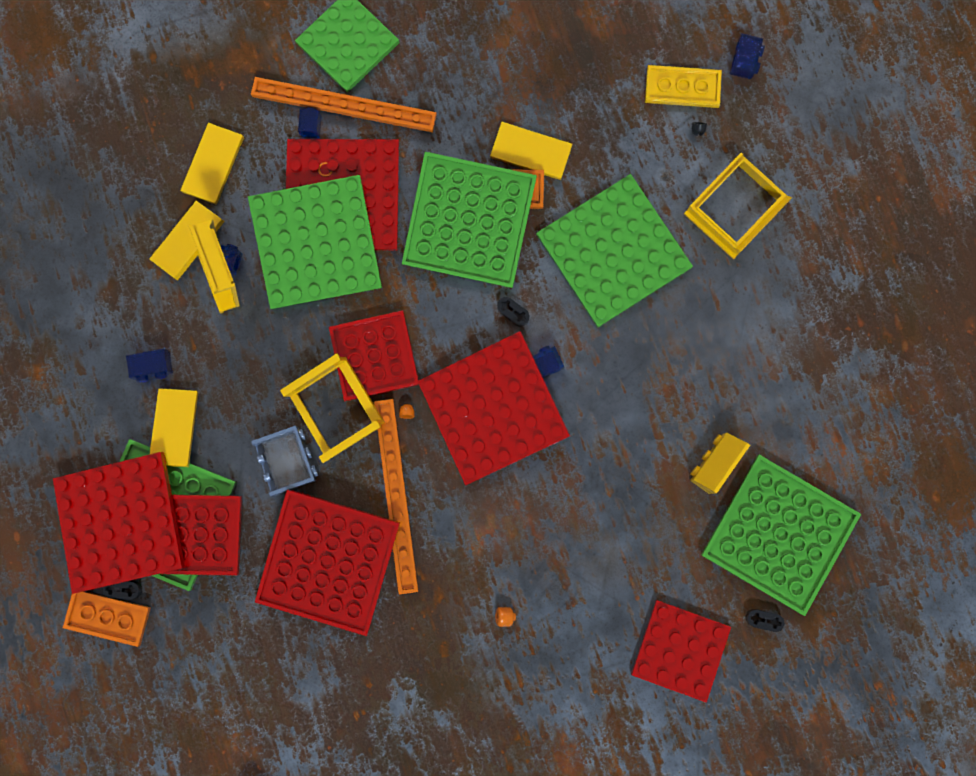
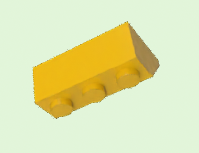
[690,433,750,494]

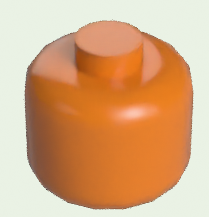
[495,607,516,627]

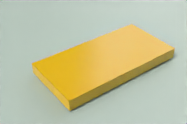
[645,65,722,108]
[490,122,572,180]
[180,123,244,205]
[150,201,225,281]
[150,389,198,467]

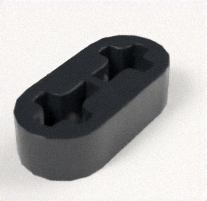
[497,297,530,326]
[102,581,142,600]
[745,609,785,632]

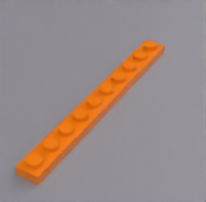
[251,77,437,133]
[374,399,419,595]

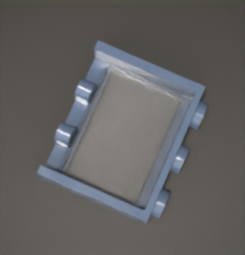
[251,425,318,497]

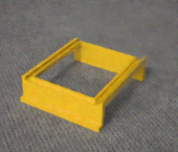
[684,153,793,259]
[189,219,240,314]
[280,354,385,463]

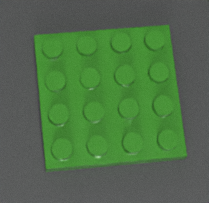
[295,0,399,93]

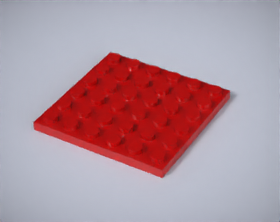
[286,139,399,251]
[419,331,570,486]
[53,452,185,594]
[255,489,400,636]

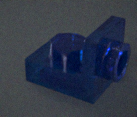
[220,244,243,275]

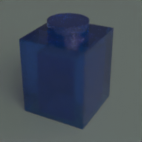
[298,107,322,138]

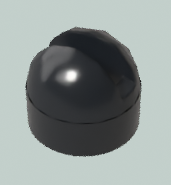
[691,122,707,136]

